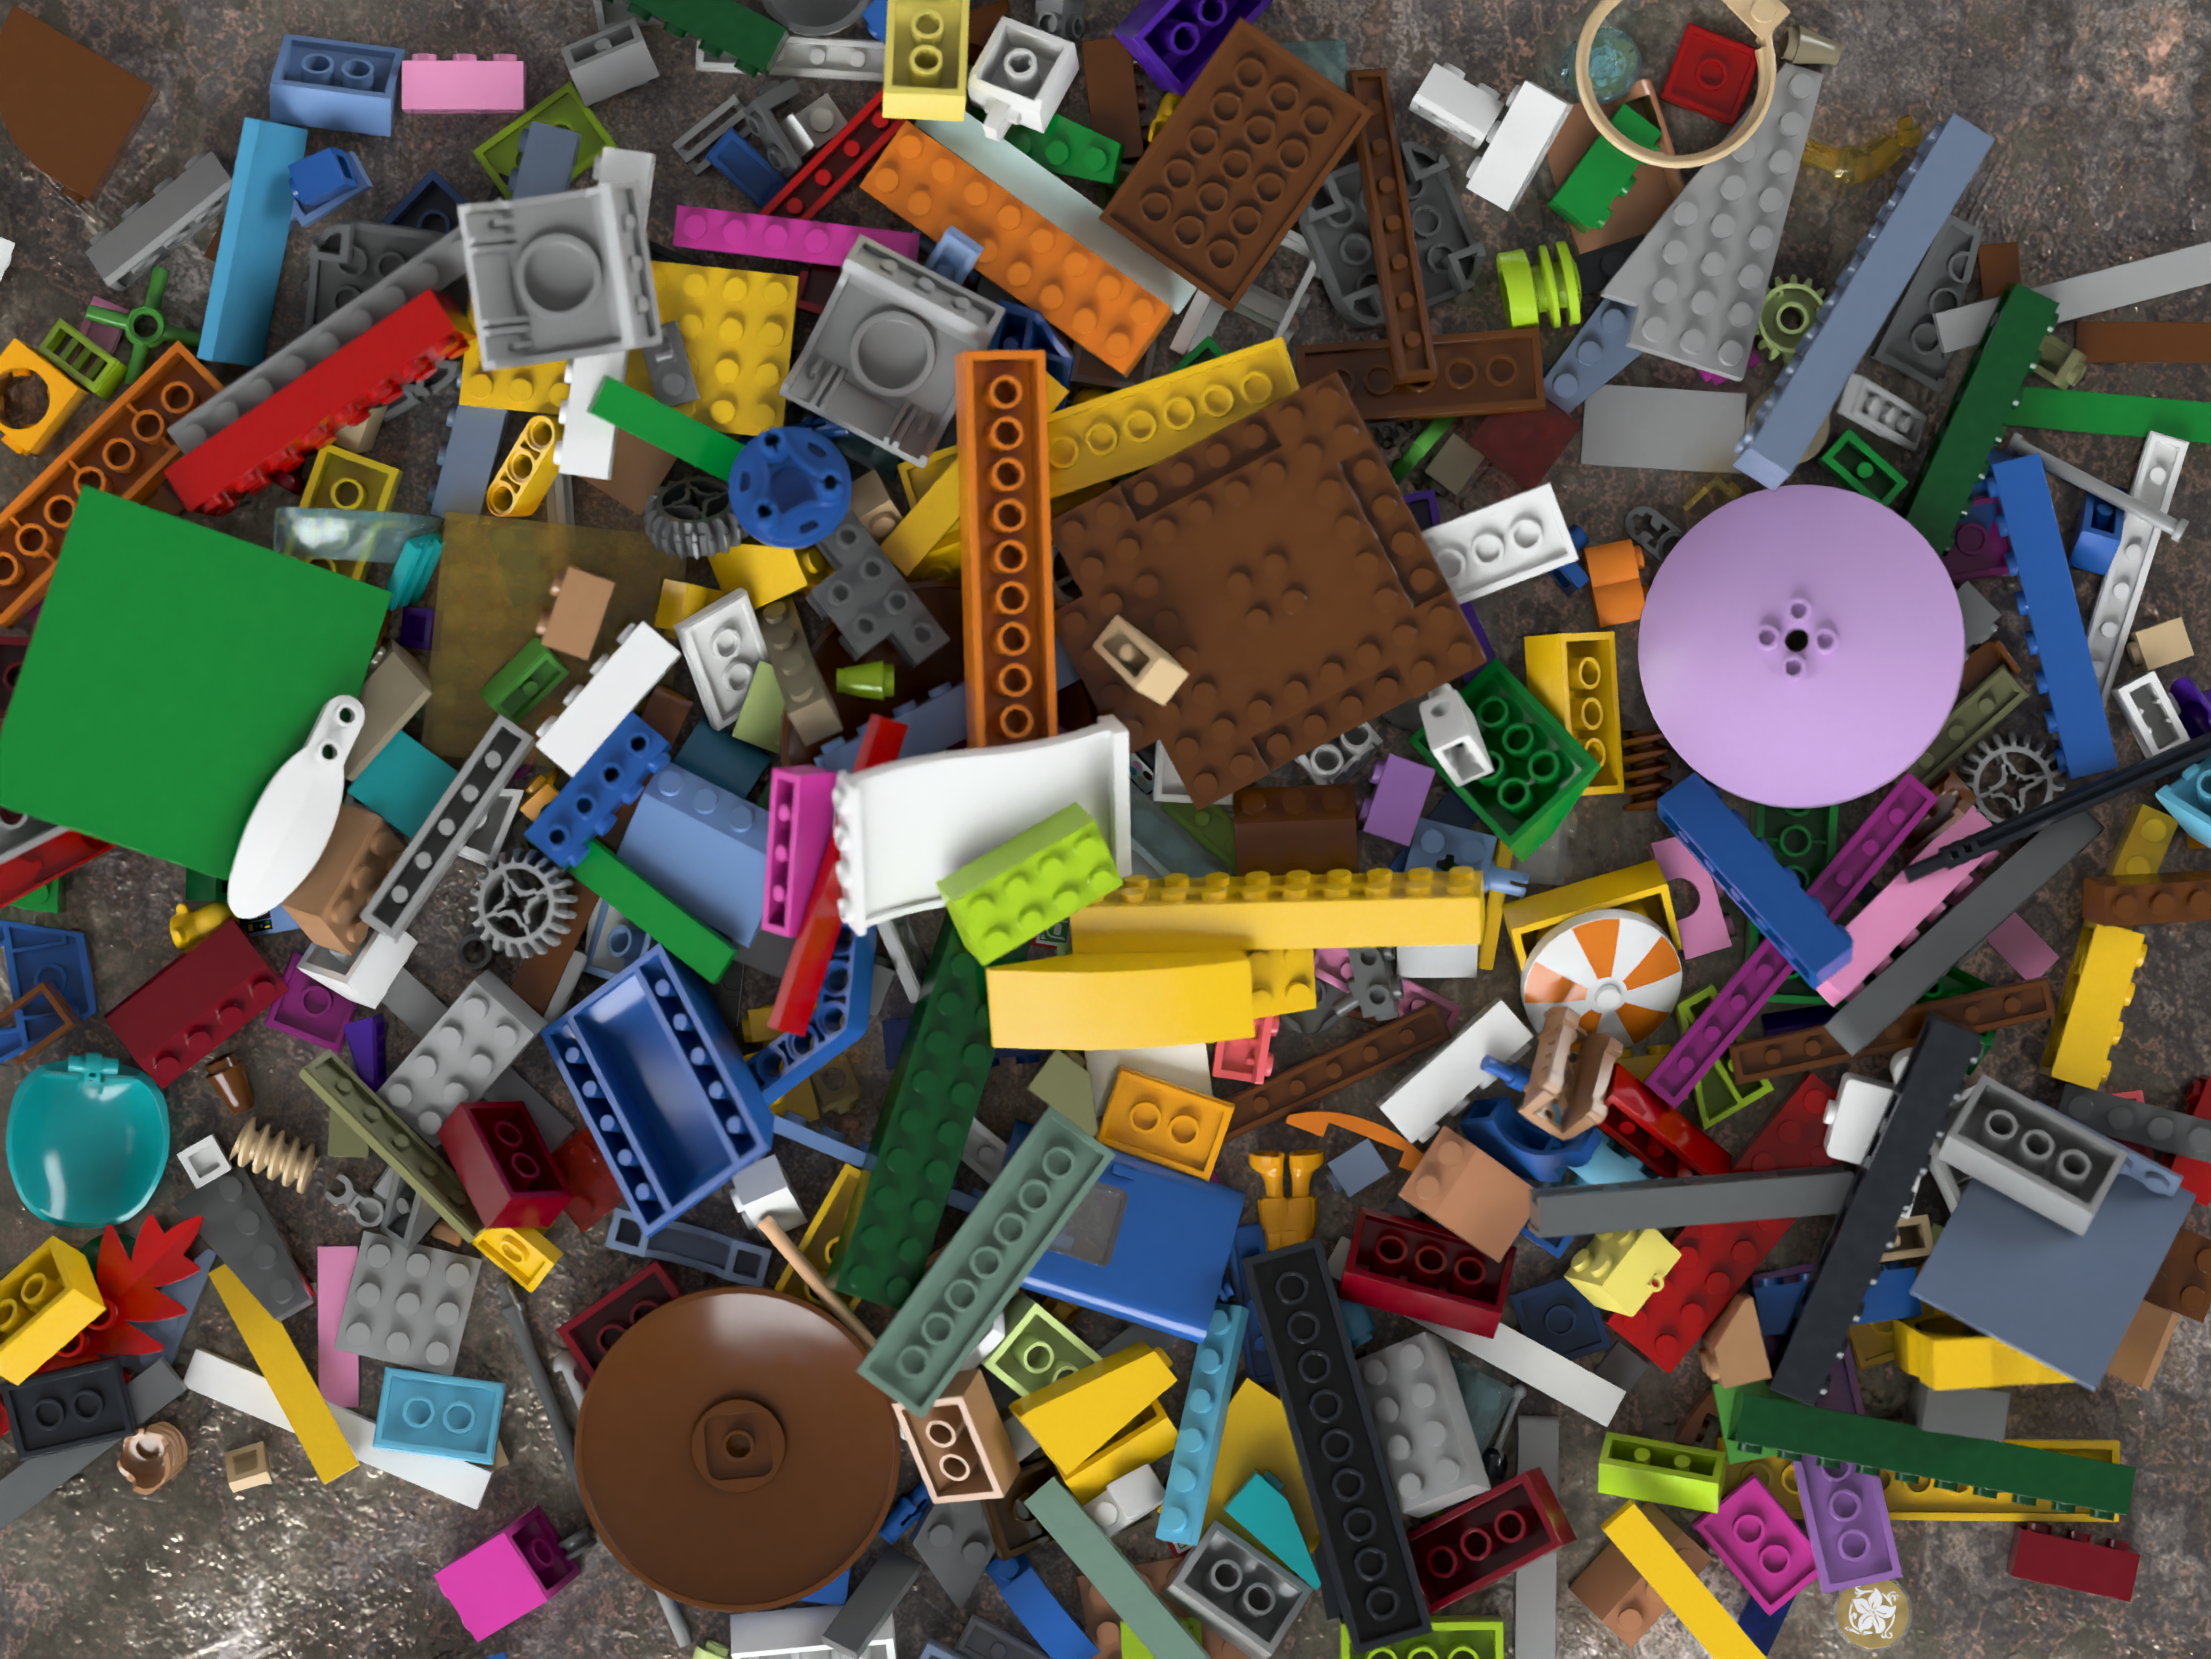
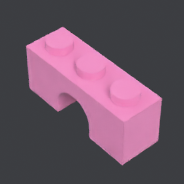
[1647,835,1736,960]

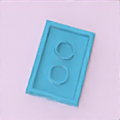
[372,1367,506,1465]

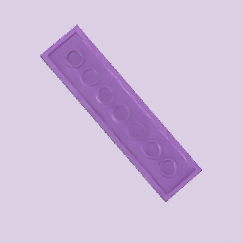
[1749,1262,1903,1594]

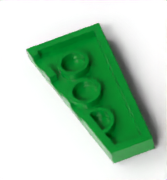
[970,105,1125,185]

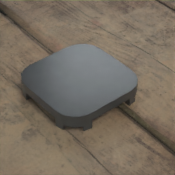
[1298,141,1486,329]
[304,220,471,396]

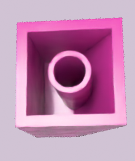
[434,1505,582,1643]

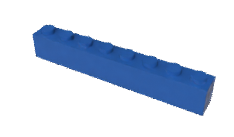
[1984,453,2119,779]

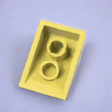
[882,0,969,122]

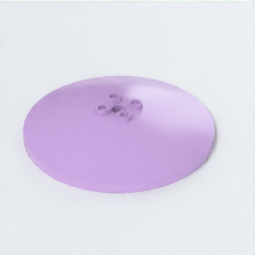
[1638,485,1965,808]

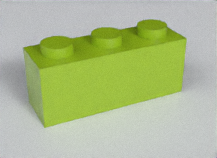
[1598,1432,1726,1514]

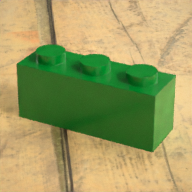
[1546,103,1663,234]

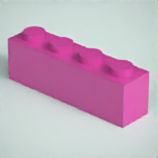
[762,764,837,938]

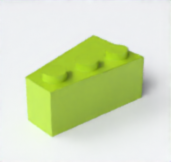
[1674,983,1774,1130]

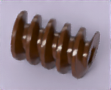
[1621,729,1672,812]

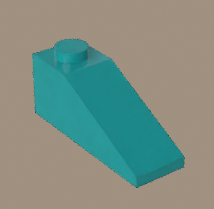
[1224,1468,1321,1590]

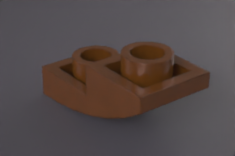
[1673,1382,1718,1446]

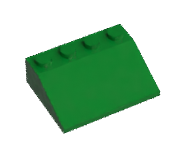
[1407,657,1601,863]

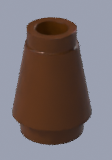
[205,1052,255,1115]

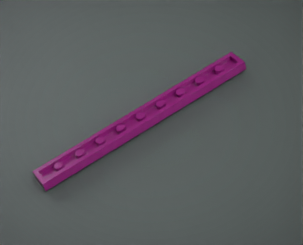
[1643,772,1939,1109]

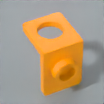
[520,766,560,823]

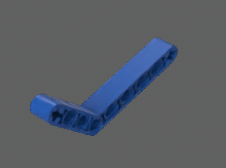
[746,922,877,1106]

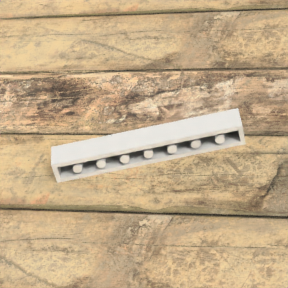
[553,147,656,480]

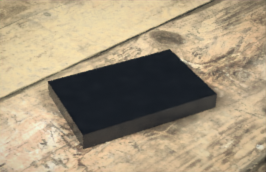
[0,1355,139,1461]

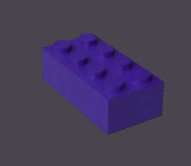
[1112,0,1273,96]

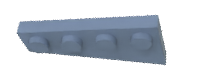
[1543,297,1643,414]

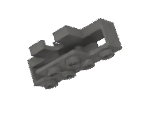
[805,509,950,671]

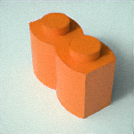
[1582,539,1649,628]

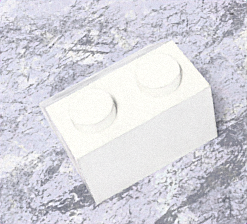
[1408,62,1504,150]
[296,926,418,1009]

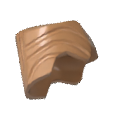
[117,1421,188,1495]

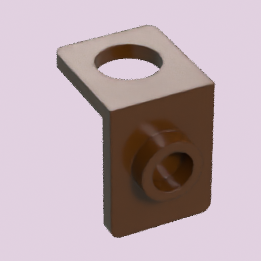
[1960,637,2022,695]

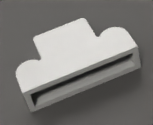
[1823,1048,1921,1219]

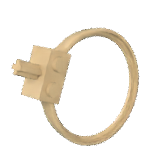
[1575,0,1791,169]

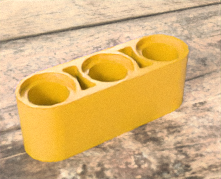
[486,415,565,517]

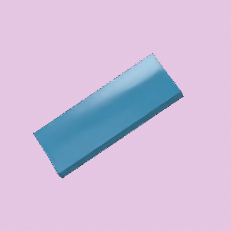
[197,117,309,367]

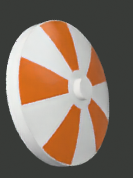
[1520,909,1682,1054]

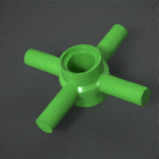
[85,267,202,386]

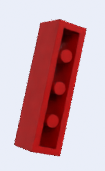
[1597,1062,1732,1178]

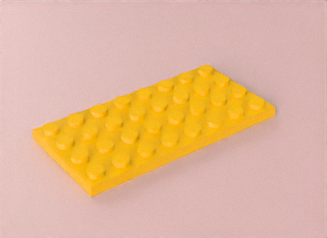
[459,261,800,436]

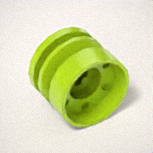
[1496,241,1582,330]

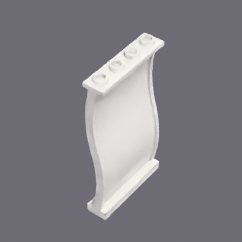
[833,714,1132,936]

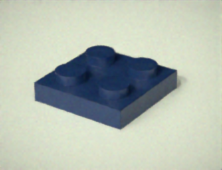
[1509,1276,1612,1361]

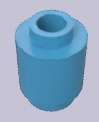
[1336,1291,1376,1349]

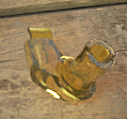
[1801,115,1922,183]

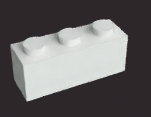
[1466,80,1574,212]

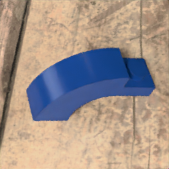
[1459,1096,1602,1182]
[985,1553,1100,1659]

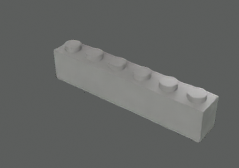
[359,715,535,943]

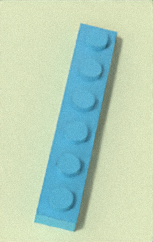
[1155,1303,1250,1546]

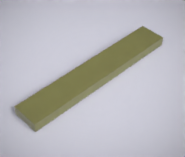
[298,1049,487,1243]

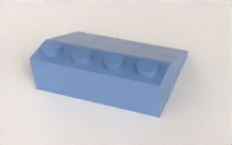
[616,762,770,949]

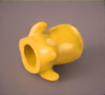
[170,901,240,951]

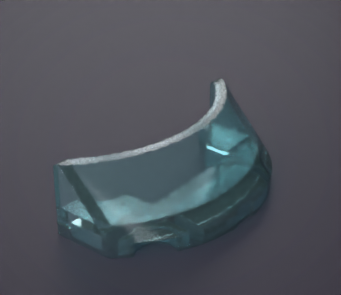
[273,507,444,563]

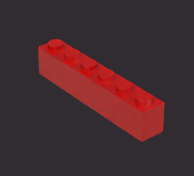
[758,87,914,221]

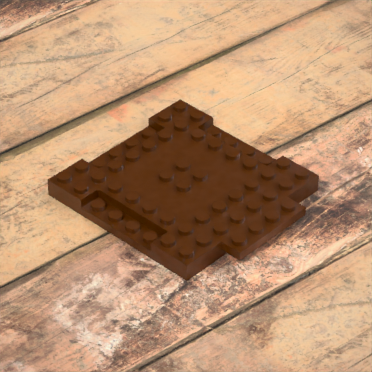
[1050,369,1488,811]

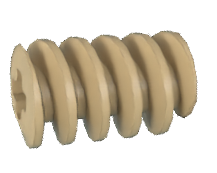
[229,1116,321,1194]

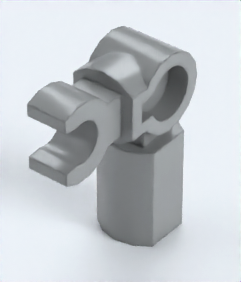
[324,1165,395,1228]

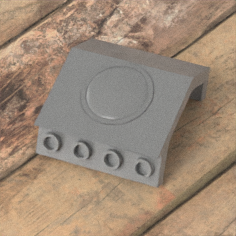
[457,180,663,371]
[779,234,1006,469]

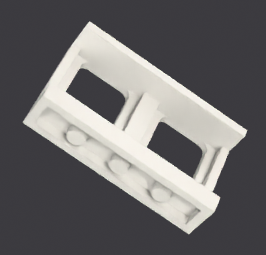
[1169,230,1321,358]

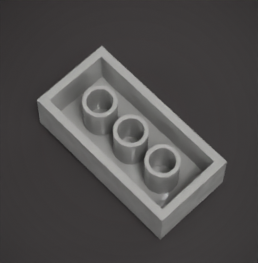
[375,969,548,1148]
[1937,1074,2128,1237]
[1355,1332,1491,1518]

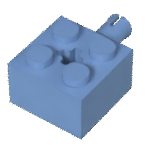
[1404,817,1530,899]

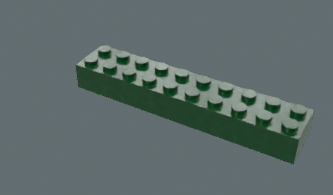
[824,909,1033,1310]

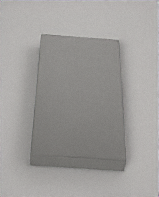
[1580,384,1747,475]

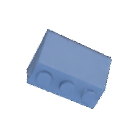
[270,33,405,137]

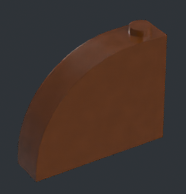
[0,5,160,204]

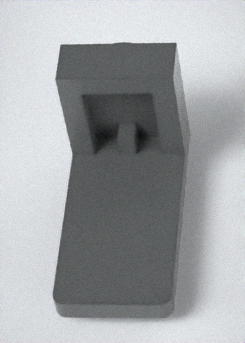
[743,78,803,179]

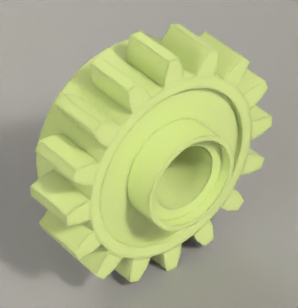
[1755,275,1826,364]

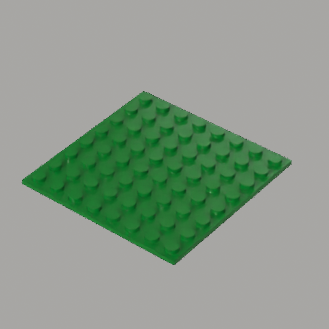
[0,485,393,881]

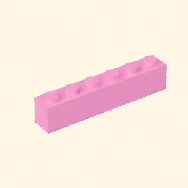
[1816,805,2000,1007]

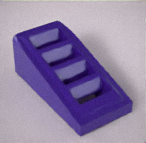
[343,1013,386,1093]

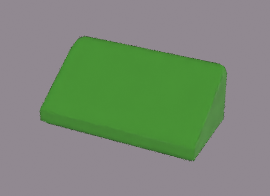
[479,637,571,725]

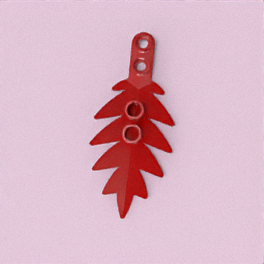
[0,1214,204,1439]

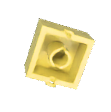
[1564,1228,1682,1317]

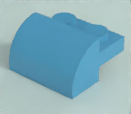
[673,715,773,800]

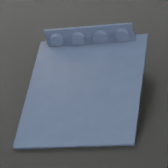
[1910,1100,2196,1391]

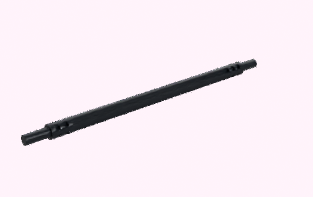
[1902,731,2211,883]

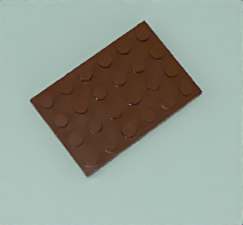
[1099,16,1373,312]

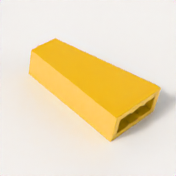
[1008,1340,1177,1475]

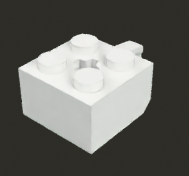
[967,16,1080,142]

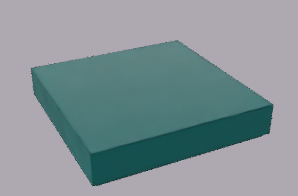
[347,730,459,840]

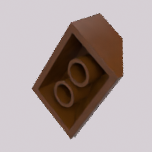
[1233,783,1359,877]

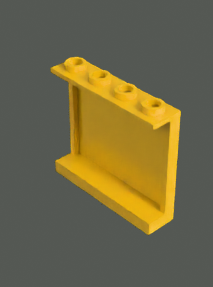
[1157,1373,1321,1577]

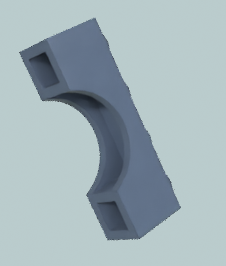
[605,1204,775,1287]

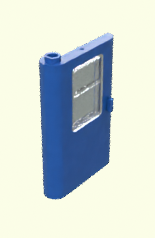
[999,1119,1245,1344]

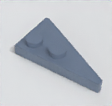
[95,1248,218,1373]

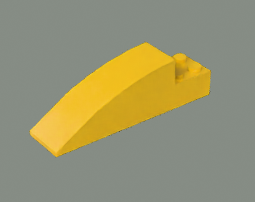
[986,948,1317,1050]

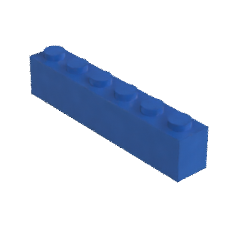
[1657,772,1853,990]

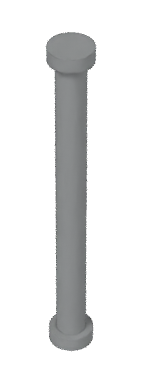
[2005,432,2190,543]

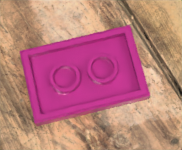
[1691,1471,1818,1616]

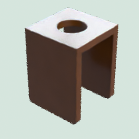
[0,980,83,1066]

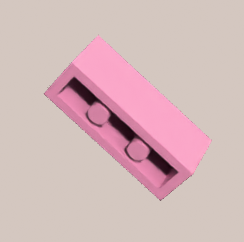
[402,53,527,114]

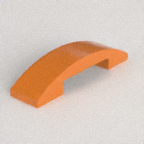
[1284,1109,1424,1172]

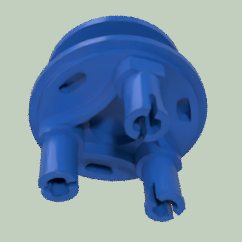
[728,427,852,549]

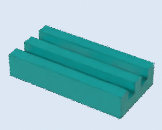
[385,532,446,610]

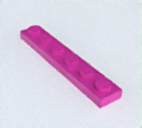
[673,205,921,267]

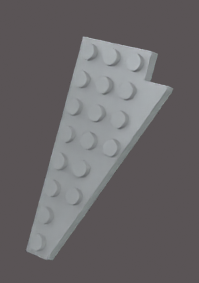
[1600,62,1824,382]

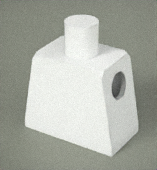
[1419,683,1494,787]

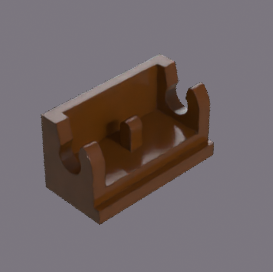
[1901,768,1978,860]

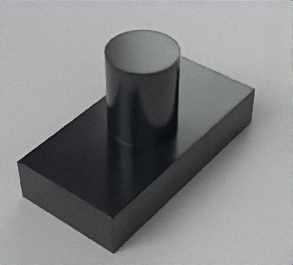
[1572,235,1644,297]

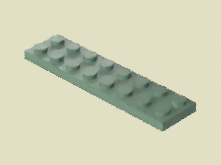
[855,1106,1116,1420]

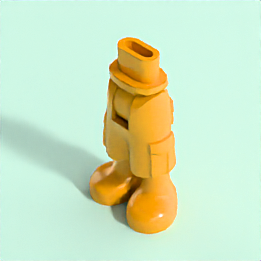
[1249,1149,1324,1251]

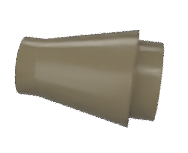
[1779,25,1842,65]

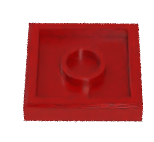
[1659,22,1758,127]

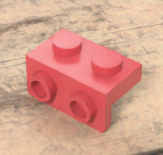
[1210,1015,1280,1085]

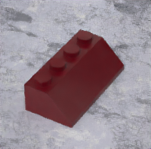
[104,916,290,1089]
[1337,1206,1517,1339]

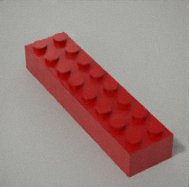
[163,288,478,517]
[1602,1070,1844,1374]

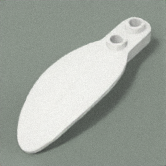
[228,695,365,919]

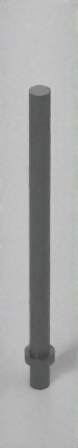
[496,1280,596,1533]

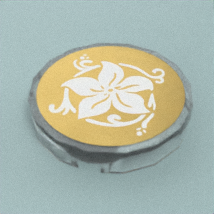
[1832,1579,1913,1652]

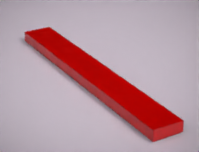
[767,713,909,1037]

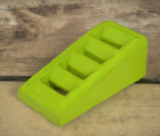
[36,318,128,401]

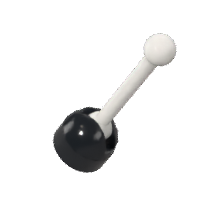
[1480,1384,1527,1480]

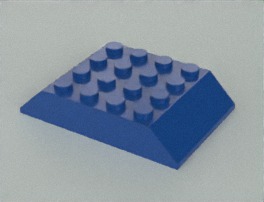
[540,943,774,1238]

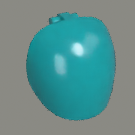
[6,1052,170,1229]

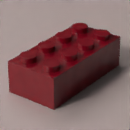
[1406,1467,1577,1615]

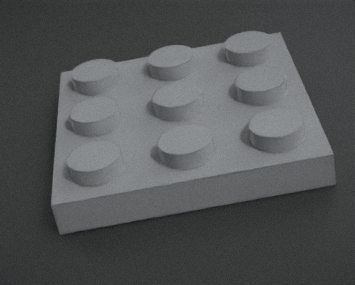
[334,1230,482,1376]

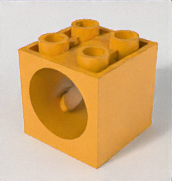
[0,338,92,457]

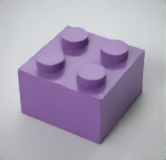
[1357,754,1436,847]

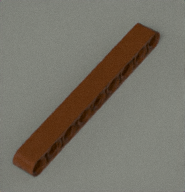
[510,683,694,1017]

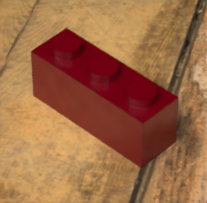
[2006,1521,2140,1602]

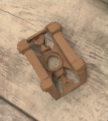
[1519,1006,1623,1140]

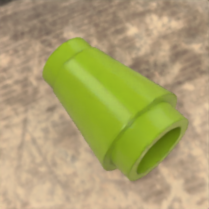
[837,660,894,701]

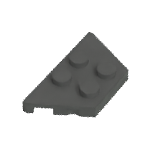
[909,1500,996,1610]

